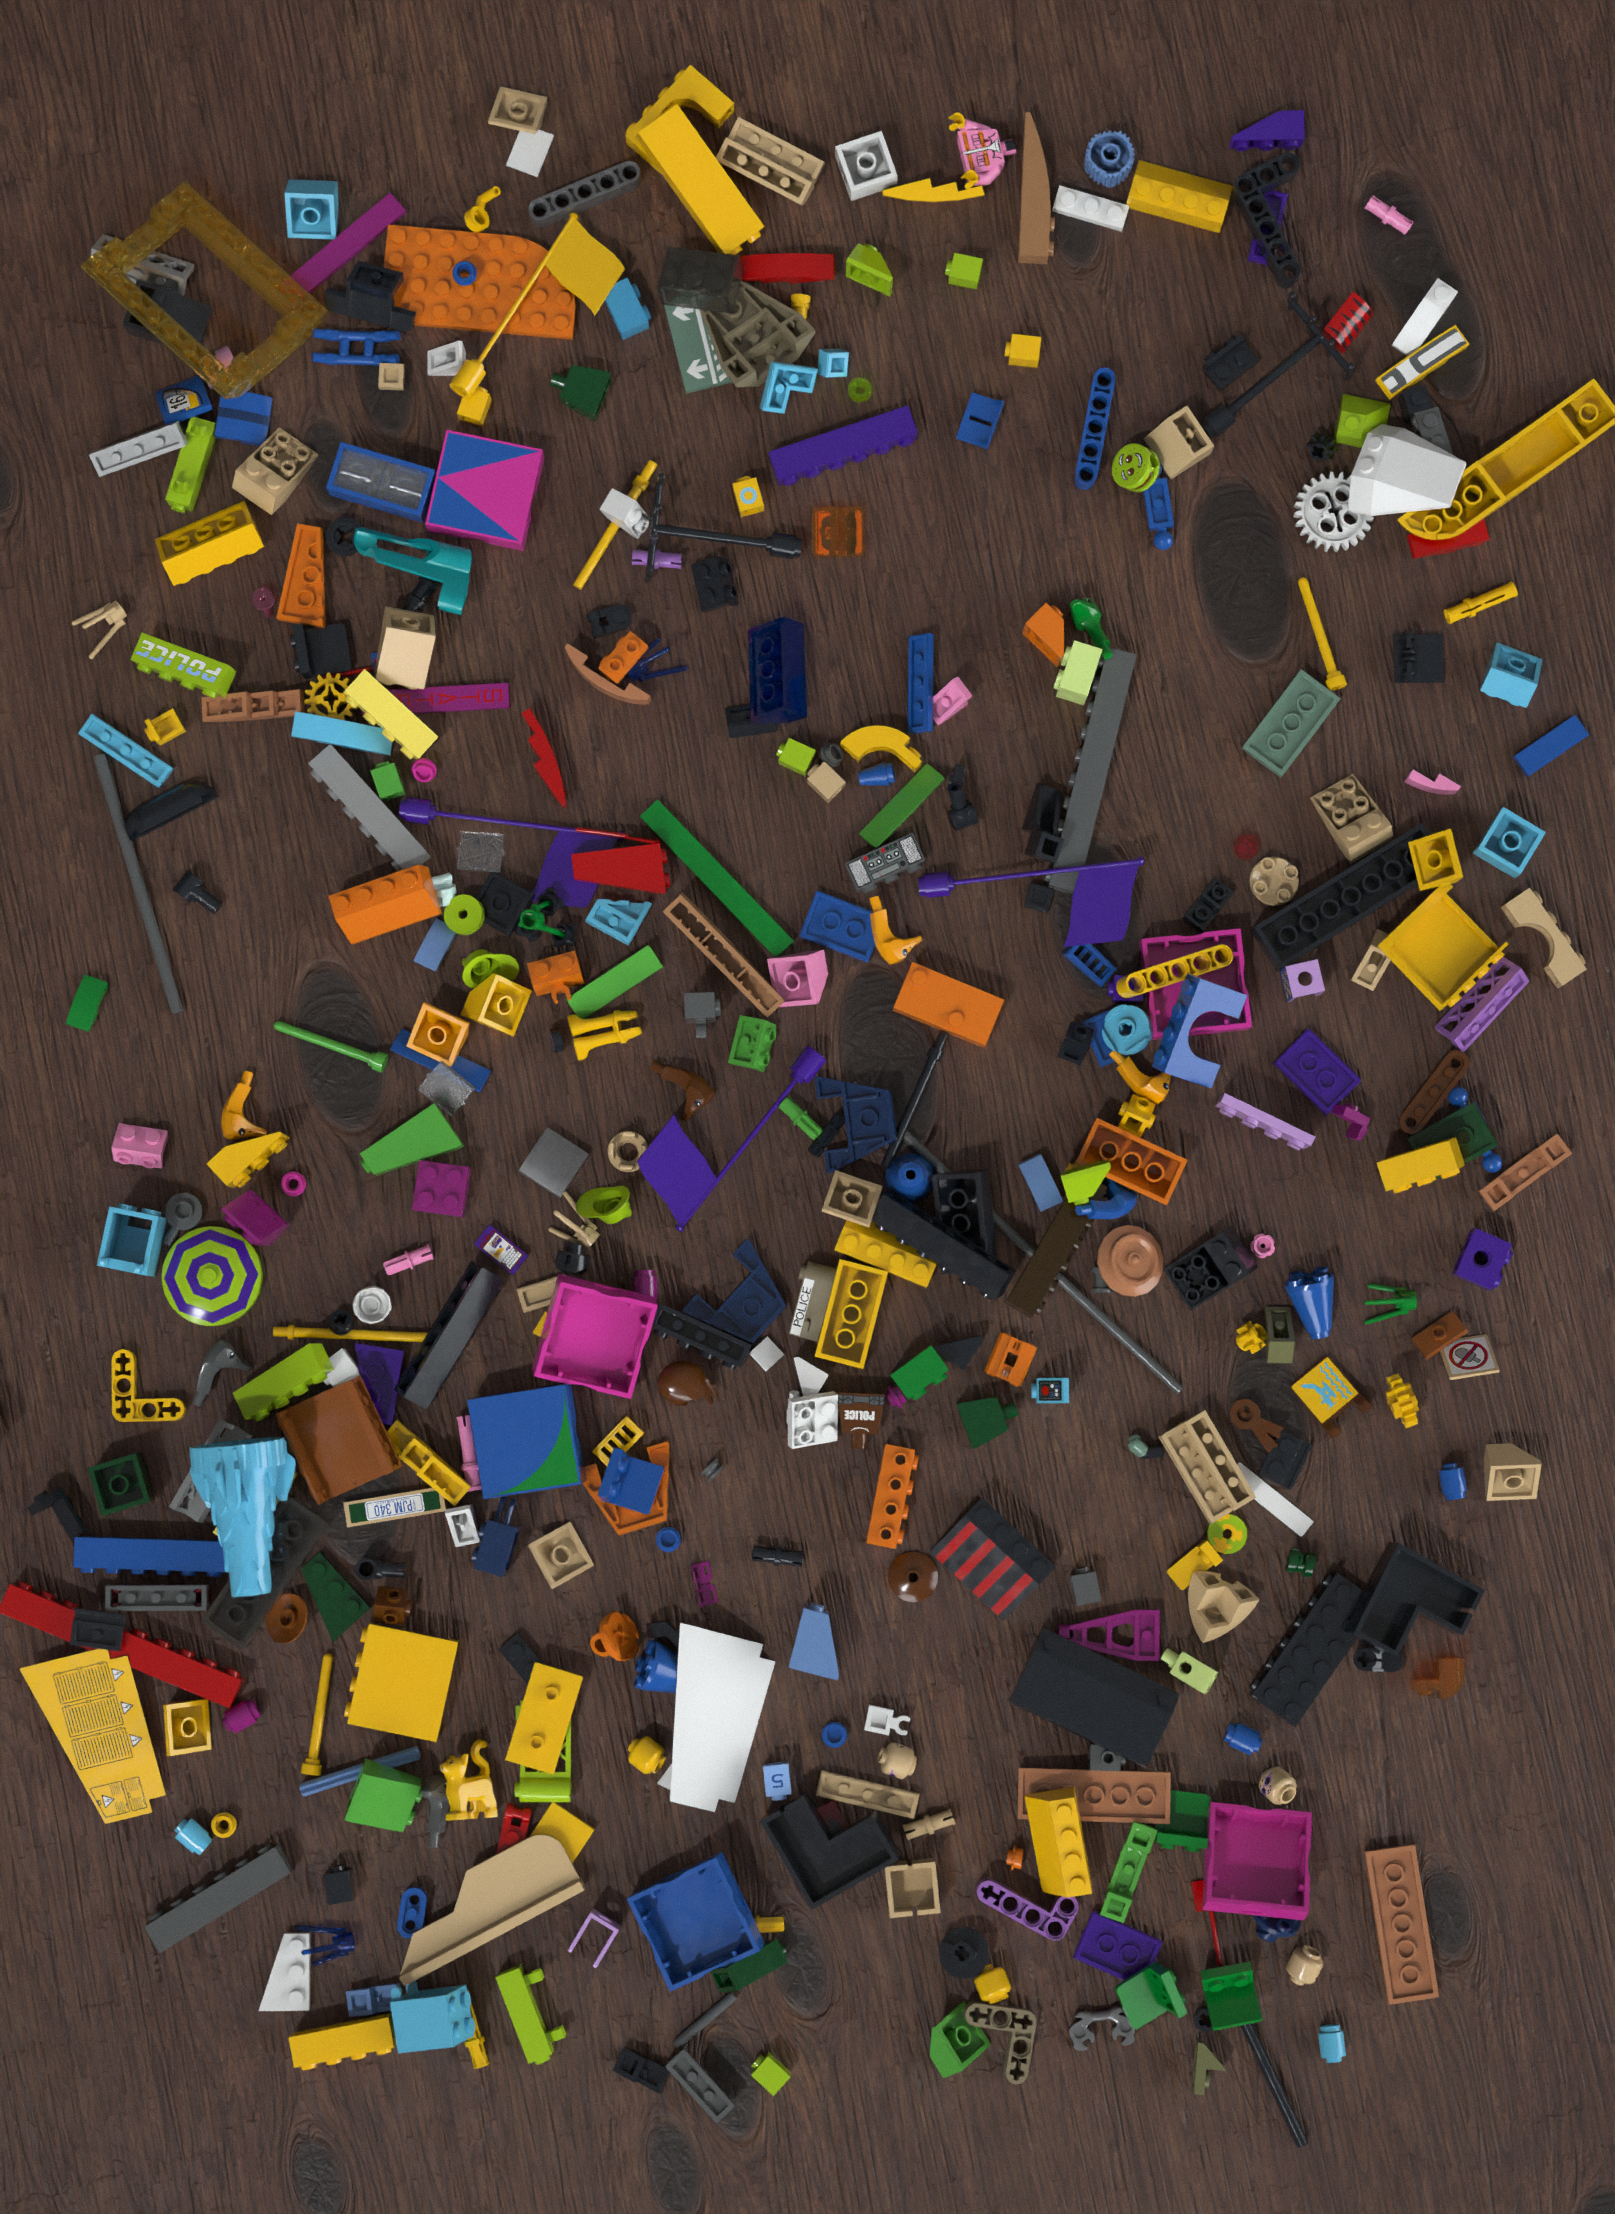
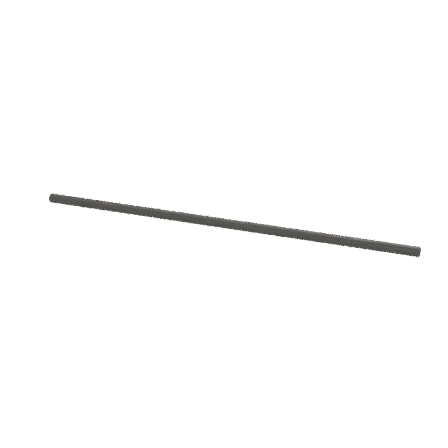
[854,1082,1184,1394]

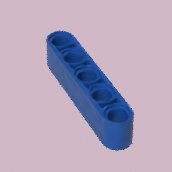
[1074,368,1115,490]

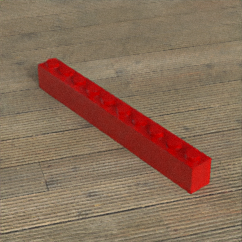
[0,1580,245,1708]

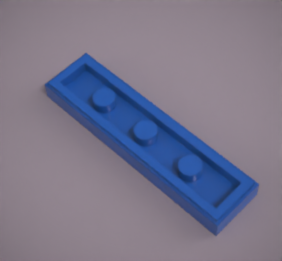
[907,633,934,734]

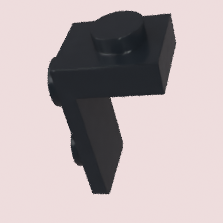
[27,1488,86,1540]

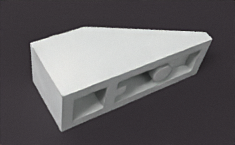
[1391,278,1458,356]

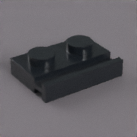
[1258,1430,1313,1490]
[70,1608,127,1651]

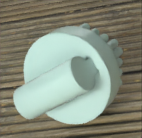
[431,873,457,907]

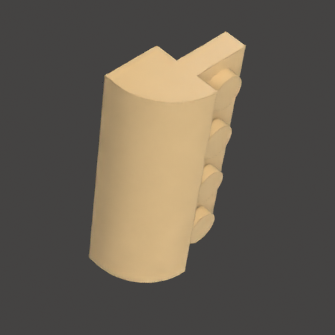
[716,117,825,206]
[1159,1410,1256,1524]

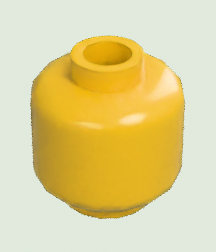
[628,1736,666,1774]
[974,1964,1011,2005]

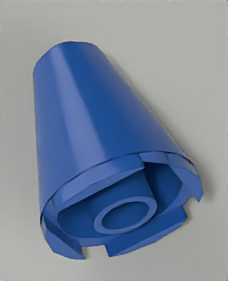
[885,1153,934,1203]

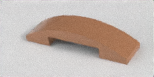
[565,643,651,705]
[1478,1134,1572,1212]

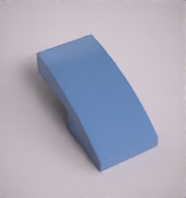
[413,918,457,972]
[1018,1153,1063,1212]
[346,1982,401,2017]

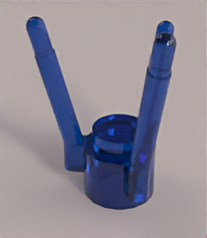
[628,638,688,683]
[295,1925,355,1966]

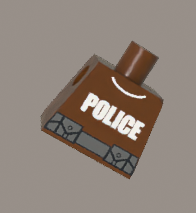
[837,1393,885,1449]

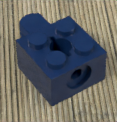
[471,1496,521,1577]

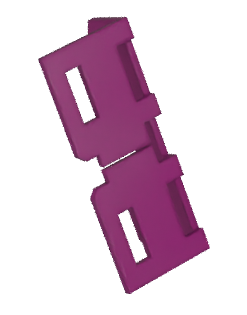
[691,1561,718,1608]

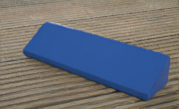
[390,1029,491,1093]

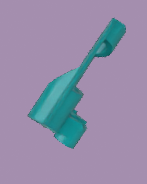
[354,527,472,615]

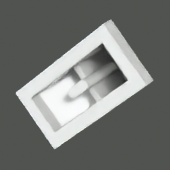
[428,341,466,376]
[794,1357,828,1396]
[445,1504,480,1547]

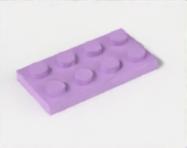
[1215,1093,1315,1151]

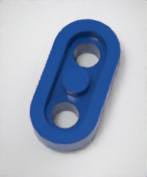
[397,1886,427,1939]

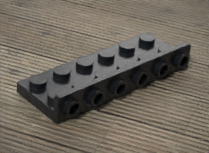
[1249,1571,1364,1727]

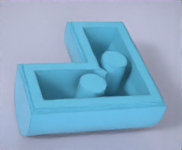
[759,361,818,414]

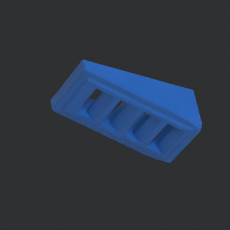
[1061,944,1117,987]

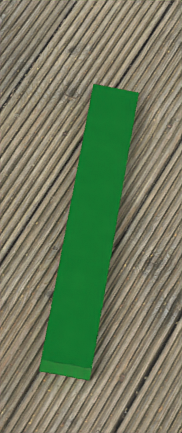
[640,799,794,957]

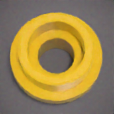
[211,1812,237,1838]

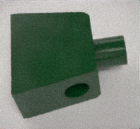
[550,365,612,422]
[956,1397,1019,1449]

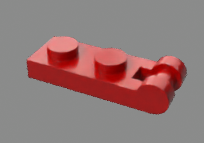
[496,1803,532,1854]

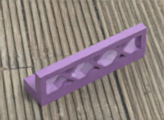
[1434,957,1529,1052]

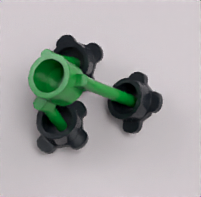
[515,887,575,948]

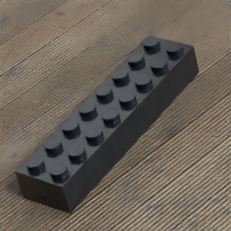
[1250,823,1429,972]

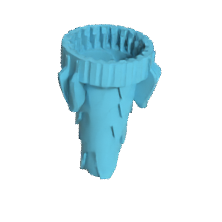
[189,1437,296,1597]

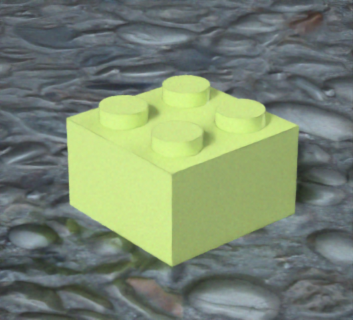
[1054,640,1102,705]

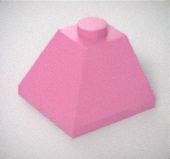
[767,950,828,1007]

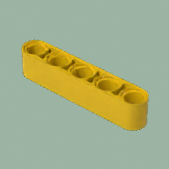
[1116,945,1233,998]

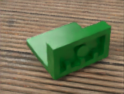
[1200,1961,1262,2030]

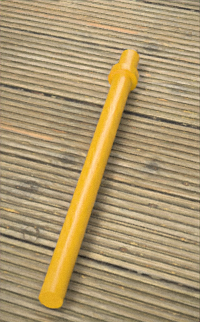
[273,1325,428,1342]

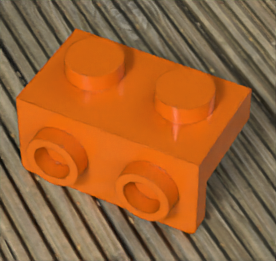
[598,631,648,684]

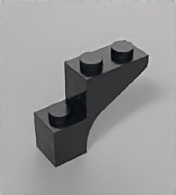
[1021,783,1064,863]

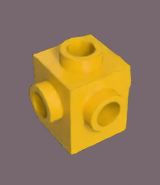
[1118,1094,1156,1138]

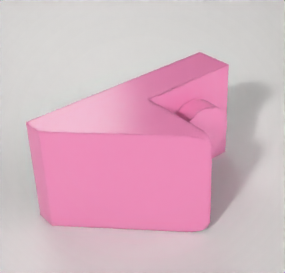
[933,677,972,725]

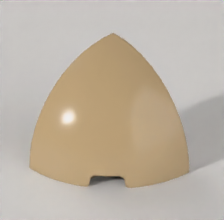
[1188,1571,1259,1643]

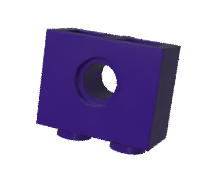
[1451,1228,1513,1291]

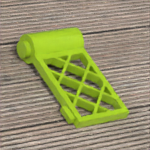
[515,1700,572,1802]

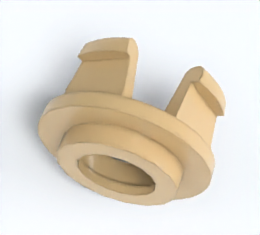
[608,1131,648,1172]

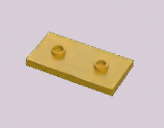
[505,1662,584,1775]

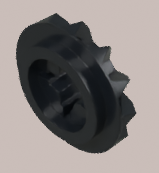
[326,517,362,557]

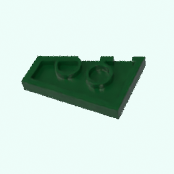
[301,1552,371,1642]

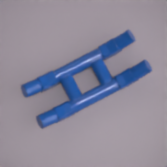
[311,328,401,366]

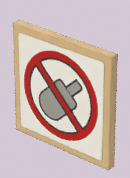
[1440,1334,1499,1380]

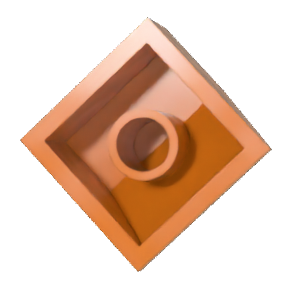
[1022,603,1064,668]

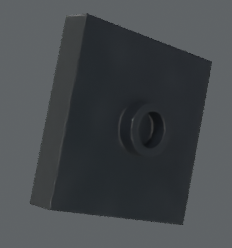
[475,870,535,937]

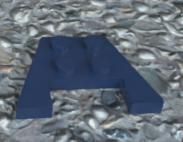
[814,1077,898,1173]
[682,1239,787,1343]

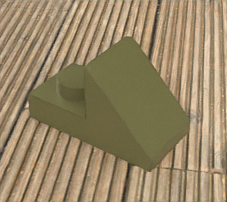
[1191,2038,1226,2095]

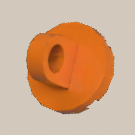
[590,1611,640,1662]

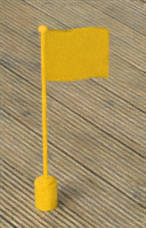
[450,212,625,399]

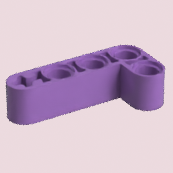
[976,1877,1079,1941]

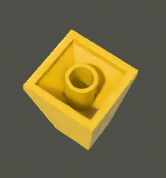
[461,973,532,1037]

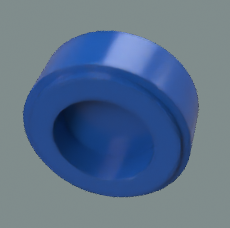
[822,1722,847,1748]

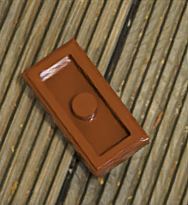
[1411,1311,1468,1360]

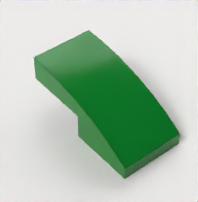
[66,974,108,1032]

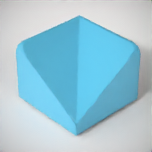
[817,349,849,377]

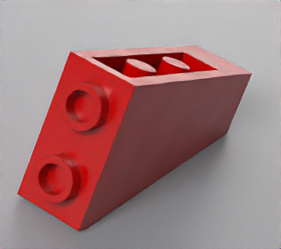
[571,843,670,895]

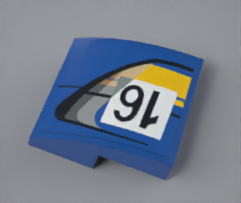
[155,374,213,424]

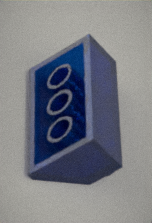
[748,617,807,724]

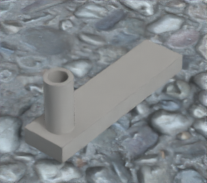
[89,420,188,477]

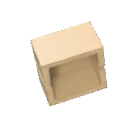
[885,1858,940,1918]

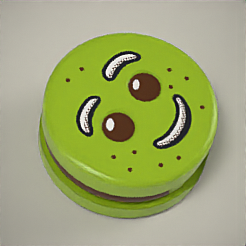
[1112,443,1160,492]

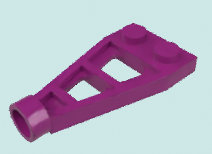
[1057,1609,1160,1661]

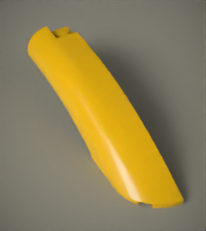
[1397,379,1615,540]

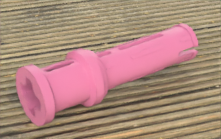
[456,1415,482,1492]

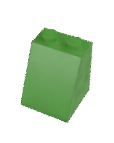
[344,1758,424,1832]

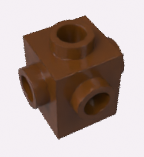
[374,1586,412,1625]

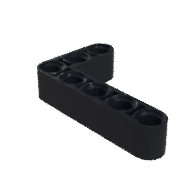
[1232,152,1301,289]

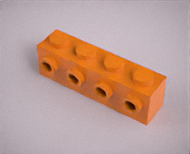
[866,1444,919,1549]

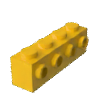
[288,2013,396,2070]

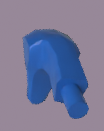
[1075,1177,1137,1219]

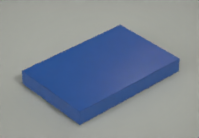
[799,890,875,963]

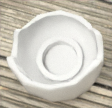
[353,1286,392,1324]

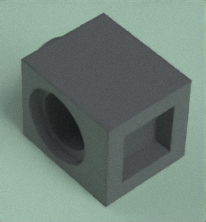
[1069,1567,1102,1606]

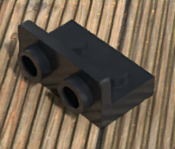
[1202,334,1259,392]

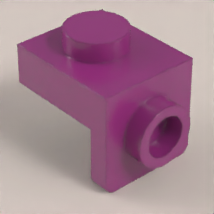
[1331,1103,1371,1141]

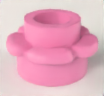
[1250,1234,1275,1258]

